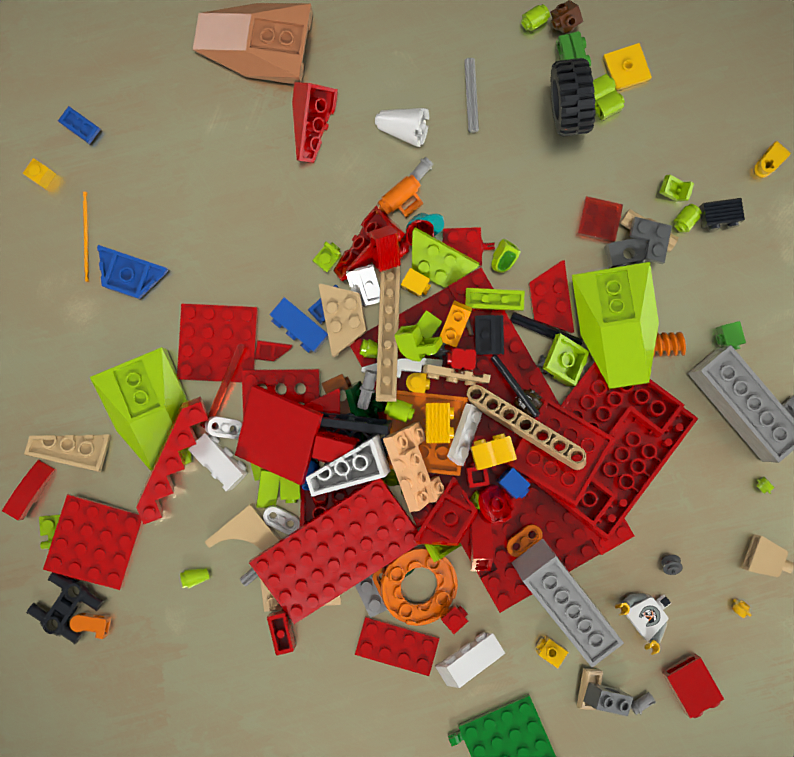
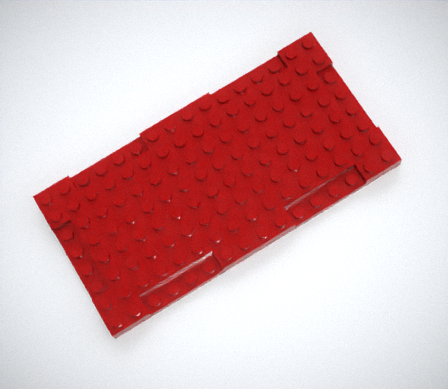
[350,267,635,613]

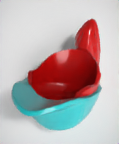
[399,213,444,255]

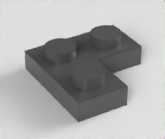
[629,217,672,264]

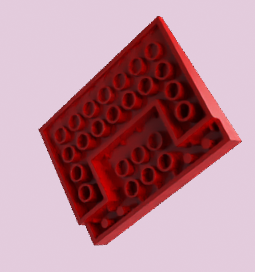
[534,362,699,541]

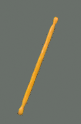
[83,192,89,282]

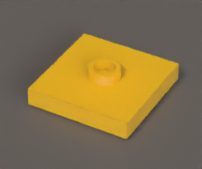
[603,43,652,91]

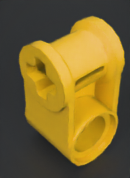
[754,141,791,178]

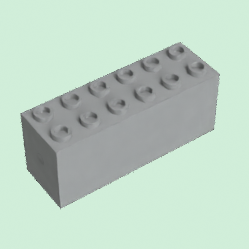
[688,345,794,463]
[512,539,624,667]

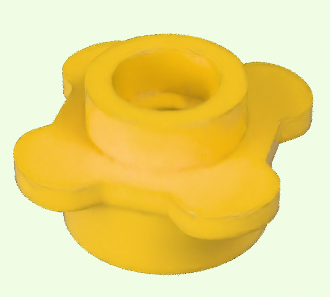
[732,599,752,618]

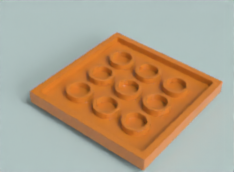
[387,390,468,476]

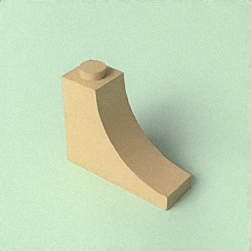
[205,503,281,551]

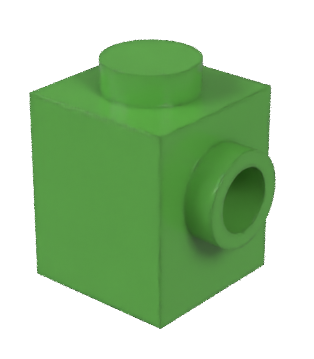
[716,321,746,350]

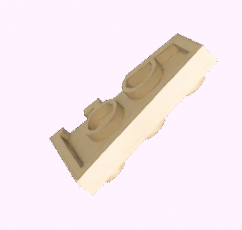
[422,365,491,386]

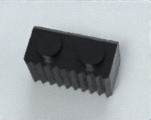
[699,198,745,231]

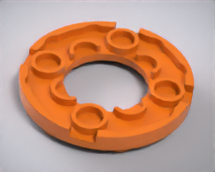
[381,547,458,626]

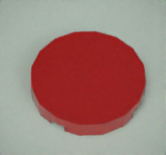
[478,485,513,524]

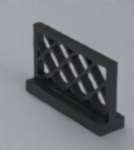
[311,411,392,464]

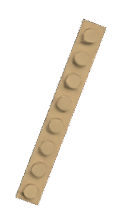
[376,261,401,402]

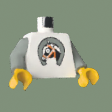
[615,593,671,655]

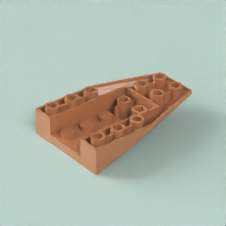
[193,3,313,84]

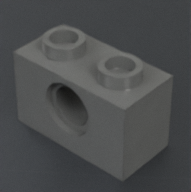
[604,238,647,269]
[583,682,633,716]

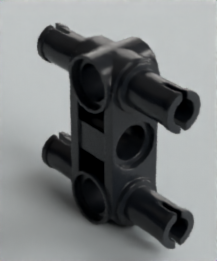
[26,572,104,645]

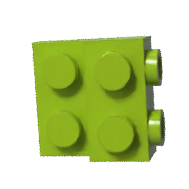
[542,333,589,387]

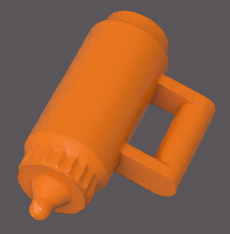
[376,174,424,218]

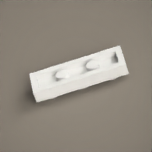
[447,404,482,466]

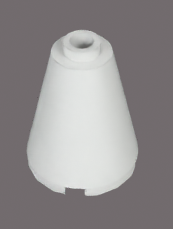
[375,108,429,147]

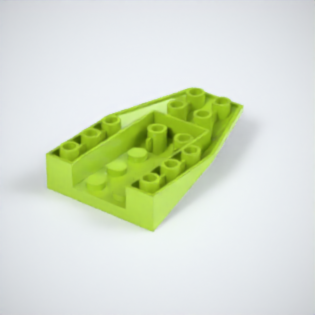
[572,262,659,389]
[90,347,192,471]

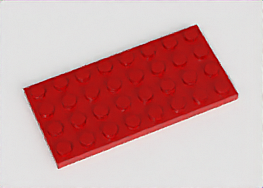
[249,478,419,624]

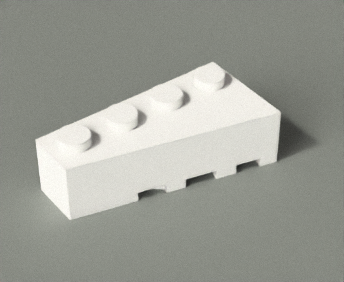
[306,434,391,496]

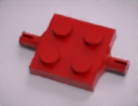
[442,227,495,266]

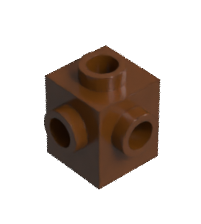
[550,0,584,34]

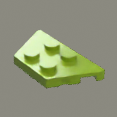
[412,227,479,288]

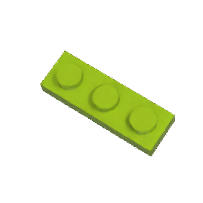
[465,288,525,311]

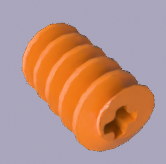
[653,332,686,357]

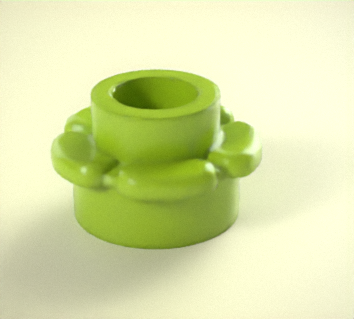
[756,477,775,494]

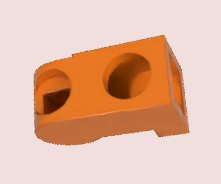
[70,613,111,639]

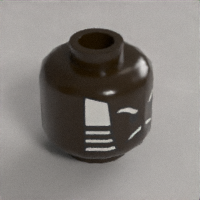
[513,388,542,417]

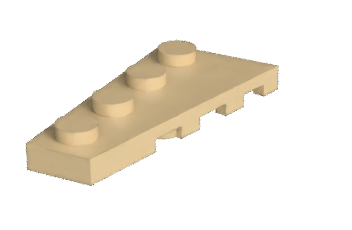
[24,434,111,473]

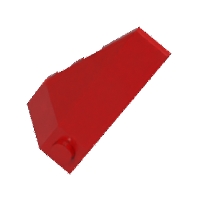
[333,205,405,282]

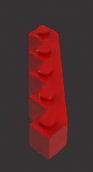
[136,396,208,525]

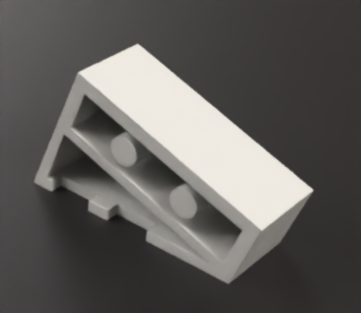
[188,433,248,491]
[435,632,505,688]

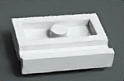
[346,264,380,306]

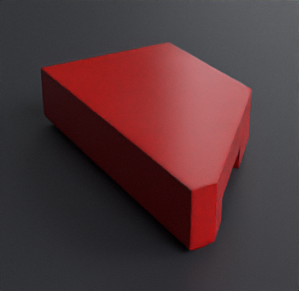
[255,340,293,362]

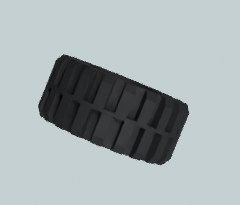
[550,58,595,136]

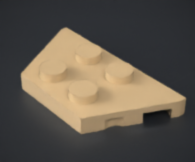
[318,284,367,357]

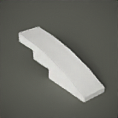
[361,358,443,378]

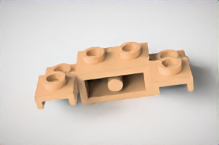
[383,422,444,512]

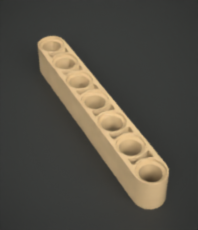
[467,385,586,470]

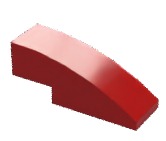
[2,460,55,521]

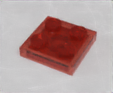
[577,196,623,242]

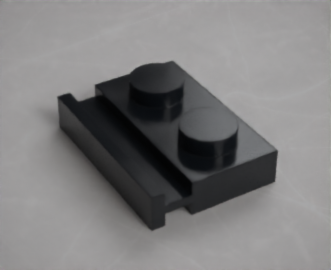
[474,315,504,355]

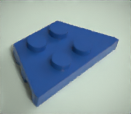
[97,245,169,299]

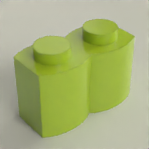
[593,73,625,121]

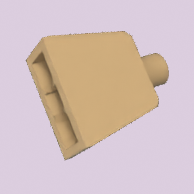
[742,534,794,577]

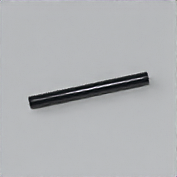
[491,355,540,418]

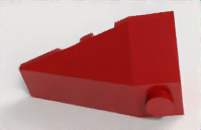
[292,82,338,163]

